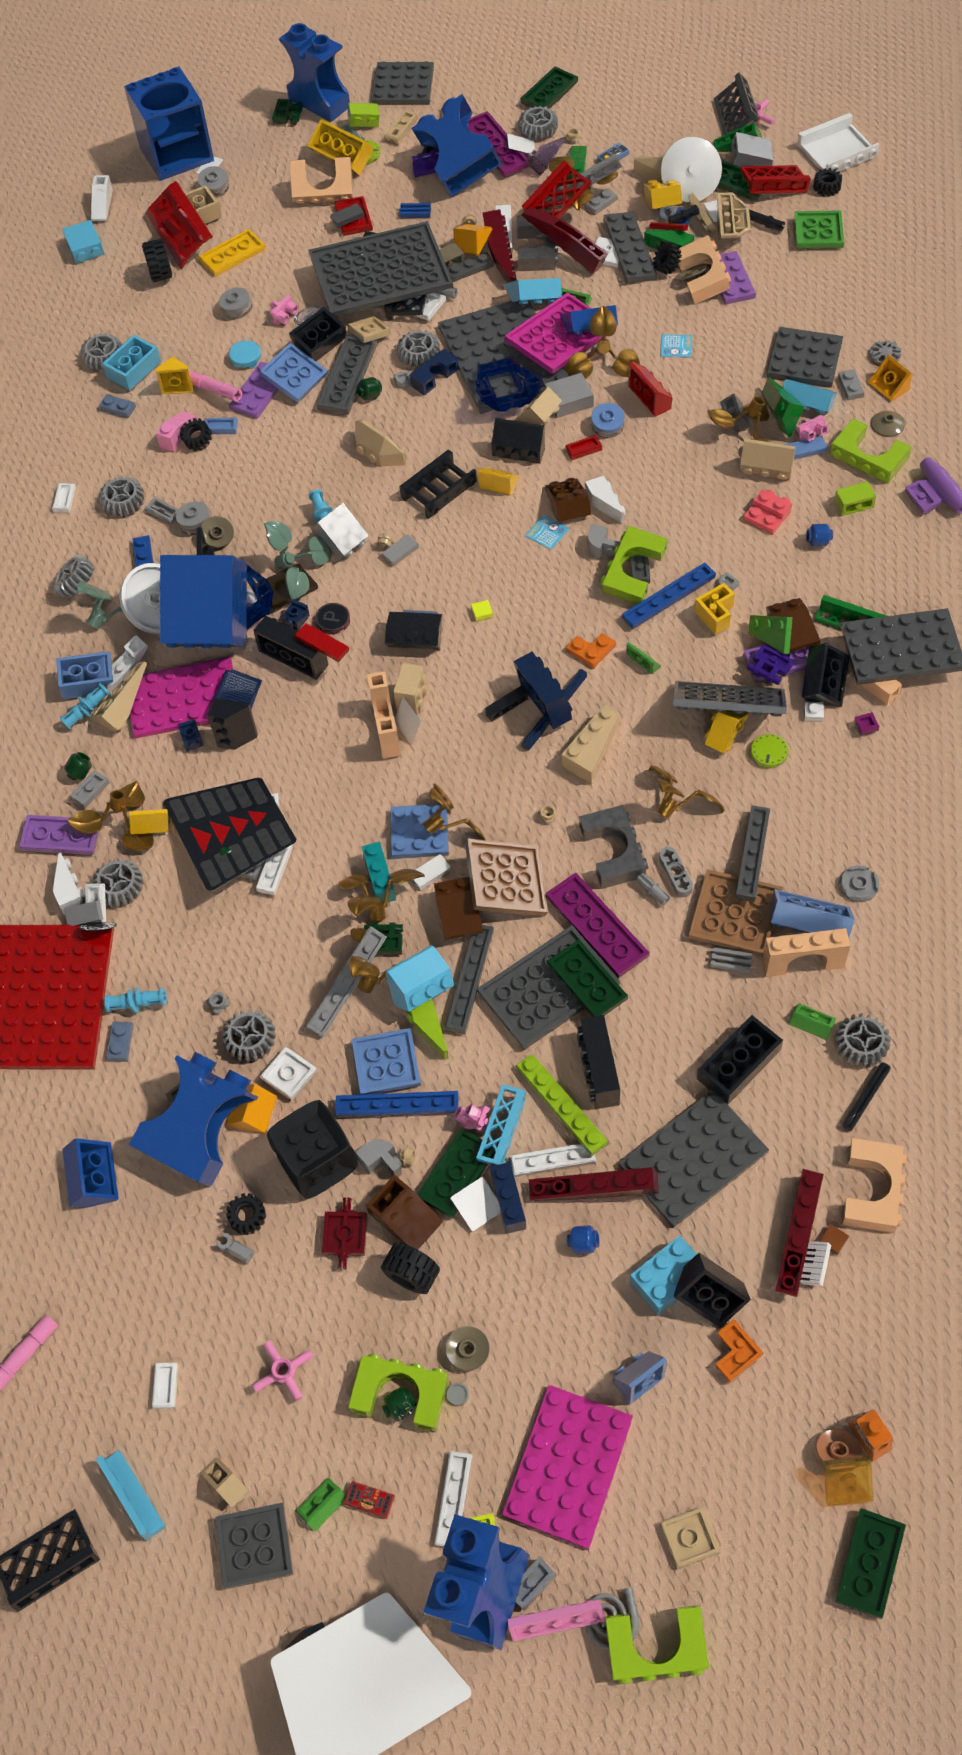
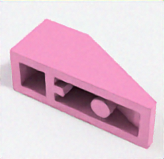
[156,411,197,452]

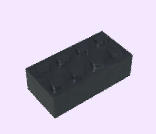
[253,615,328,680]
[577,1015,620,1109]
[697,1015,783,1105]

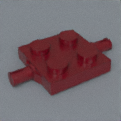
[322,1197,368,1270]

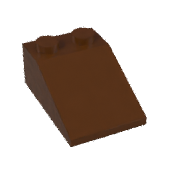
[766,598,821,652]
[433,877,483,940]

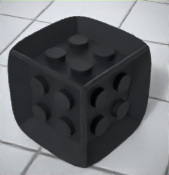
[267,1100,358,1199]

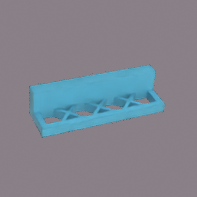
[476,1084,526,1166]
[96,1450,166,1541]

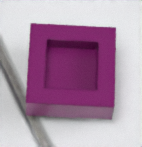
[854,712,879,736]

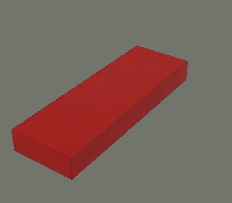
[295,623,349,662]

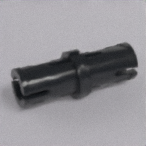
[667,205,700,224]

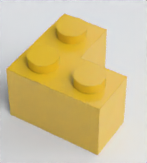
[644,180,682,209]
[694,583,735,635]
[705,710,749,753]

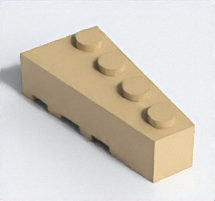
[561,704,620,784]

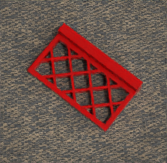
[522,160,591,219]
[740,165,811,194]

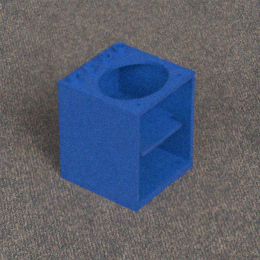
[124,66,214,181]
[160,555,247,648]

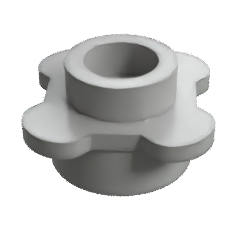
[206,992,230,1014]

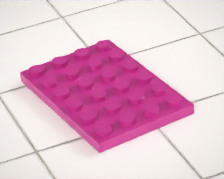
[504,292,606,374]
[130,657,233,739]
[502,1385,633,1550]

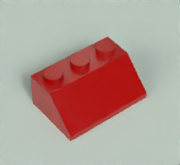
[628,361,673,417]

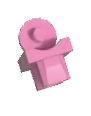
[270,295,298,326]
[797,415,828,442]
[453,1104,490,1131]

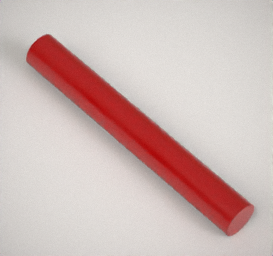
[649,222,688,231]

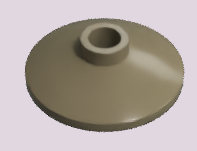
[677,265,707,281]
[871,411,905,437]
[200,516,234,548]
[446,1326,490,1371]

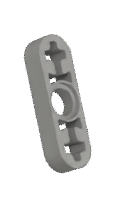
[659,847,693,897]

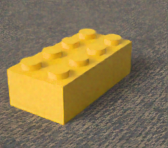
[307,119,374,176]

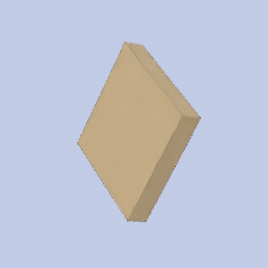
[347,316,391,343]
[660,1506,721,1570]

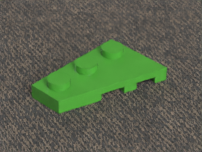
[748,615,793,654]

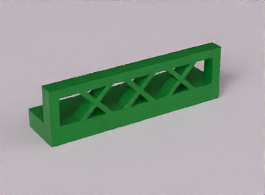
[814,595,887,630]

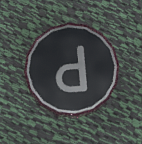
[315,603,350,634]

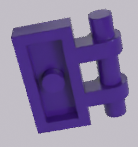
[412,149,439,178]
[747,645,794,685]

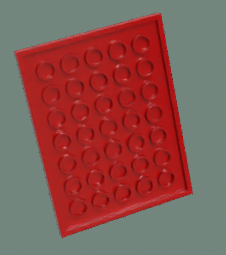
[0,925,114,1069]

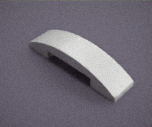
[104,635,148,691]

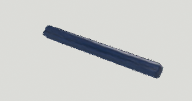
[522,669,587,750]

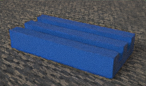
[400,203,431,218]

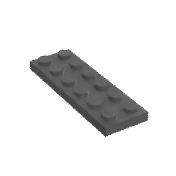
[603,212,657,283]
[317,336,377,415]

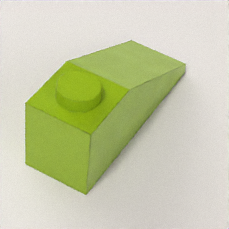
[407,999,449,1059]

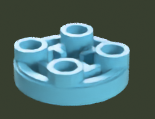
[229,340,261,368]

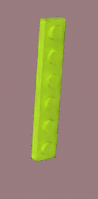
[516,1054,608,1156]

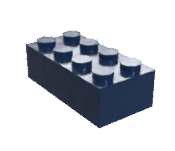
[513,651,573,729]

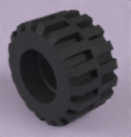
[142,238,172,282]
[380,1243,440,1294]

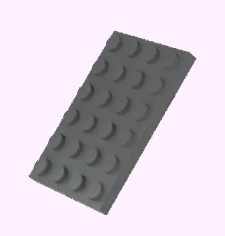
[840,608,962,685]
[673,681,787,717]
[477,925,620,1050]
[619,1091,769,1228]

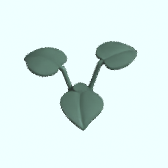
[264,521,332,601]
[77,581,124,629]

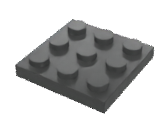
[215,1502,294,1589]

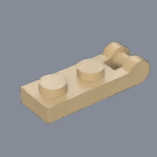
[385,110,418,144]

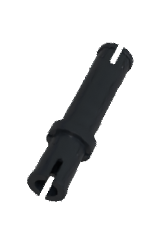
[749,209,785,232]

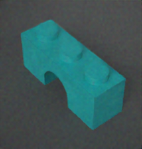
[362,841,396,902]

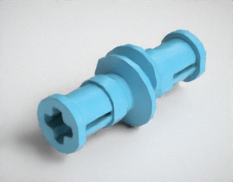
[308,489,333,523]
[59,682,111,730]
[105,987,167,1013]

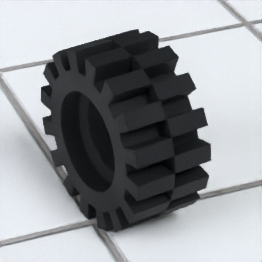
[813,168,842,197]
[653,242,682,275]
[180,418,212,451]
[226,1193,266,1235]

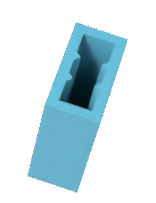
[62,220,105,264]

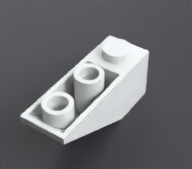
[91,175,113,221]
[585,476,626,524]
[53,853,85,915]

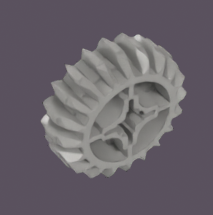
[519,106,558,141]
[397,329,440,368]
[81,332,122,371]
[99,475,145,517]
[52,555,94,599]
[92,857,144,907]
[222,1009,276,1062]
[835,1013,891,1067]

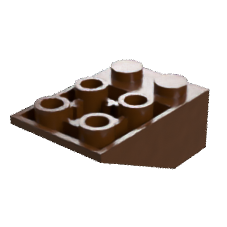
[545,478,591,522]
[366,1175,443,1250]

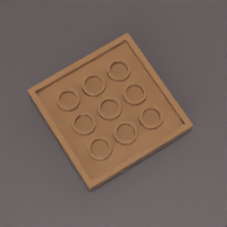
[465,839,548,916]
[688,869,783,957]

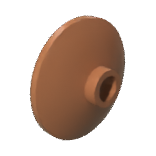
[816,1429,863,1471]

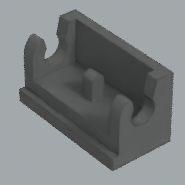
[720,393,751,432]

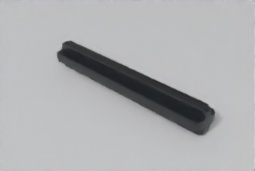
[842,1062,891,1131]

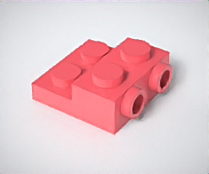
[743,489,792,535]

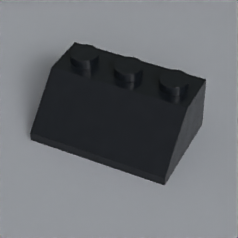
[289,307,346,361]
[491,418,545,464]
[385,612,442,650]
[801,643,849,707]
[208,698,258,750]
[674,1253,751,1328]

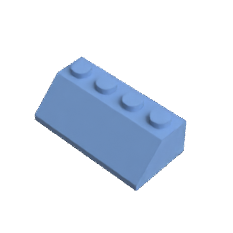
[769,889,855,938]

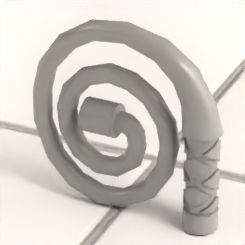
[586,1587,640,1651]

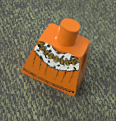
[848,1409,893,1462]

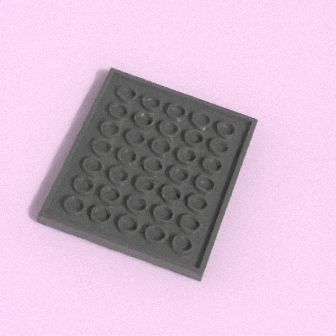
[308,221,453,317]
[438,301,569,414]

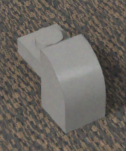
[588,524,621,559]
[355,1140,402,1177]

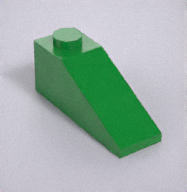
[713,121,762,152]
[644,230,694,249]

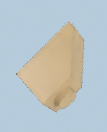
[201,1457,248,1508]

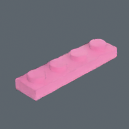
[508,1599,606,1642]

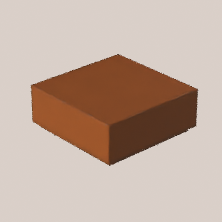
[819,1224,849,1255]

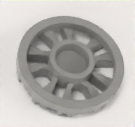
[870,340,901,365]

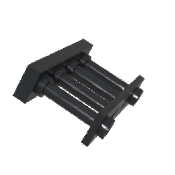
[399,449,477,519]

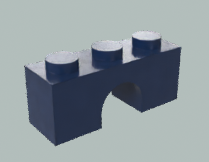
[410,348,459,396]
[490,1162,527,1234]

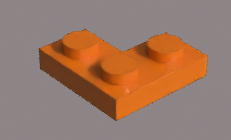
[566,633,616,668]
[715,1319,764,1383]

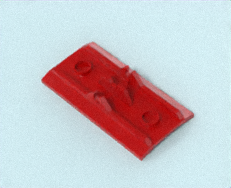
[145,181,213,269]

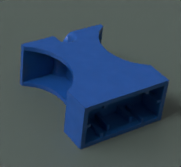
[279,23,350,122]
[411,94,502,198]
[129,1052,258,1186]
[423,1514,530,1650]

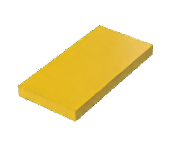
[198,229,266,277]

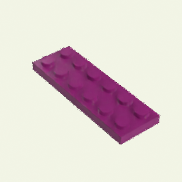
[468,111,530,177]
[545,872,650,978]

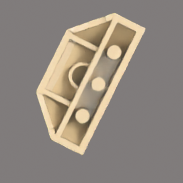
[717,192,751,240]
[355,420,406,467]

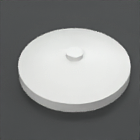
[660,137,722,203]
[119,563,160,634]

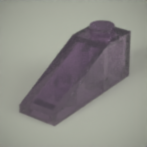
[527,138,565,176]

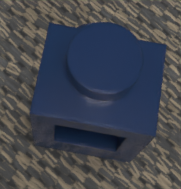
[282,599,310,631]
[177,719,204,751]

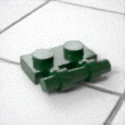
[272,99,303,125]
[364,922,403,955]

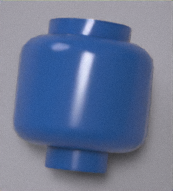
[806,524,833,546]
[567,1225,600,1254]

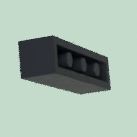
[485,686,528,722]

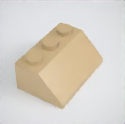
[740,439,796,480]

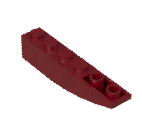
[521,207,608,274]
[482,209,517,283]
[529,1167,659,1201]
[775,1169,824,1297]

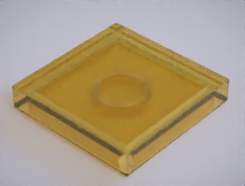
[824,1456,874,1506]

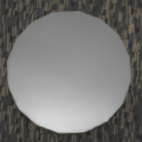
[840,865,879,902]

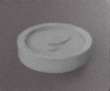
[447,1383,469,1406]

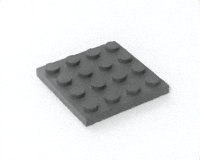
[372,61,434,105]
[767,327,843,387]

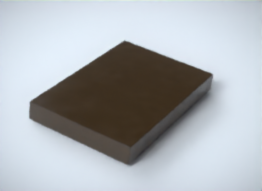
[255,563,318,609]

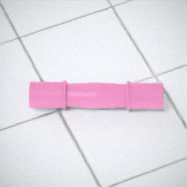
[190,371,242,402]
[0,1315,58,1391]

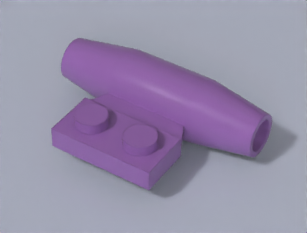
[905,457,962,515]

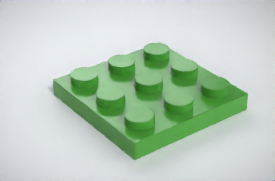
[794,210,844,249]

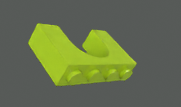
[830,418,912,484]
[601,526,668,604]
[348,1354,449,1432]
[605,1605,709,1684]

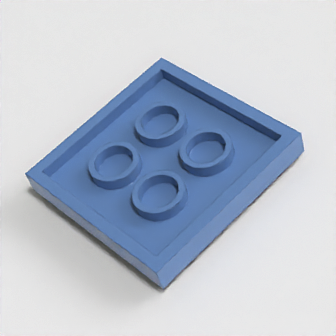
[259,343,328,403]
[391,804,449,859]
[352,1028,421,1095]

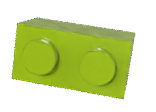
[347,103,380,127]
[834,481,876,516]

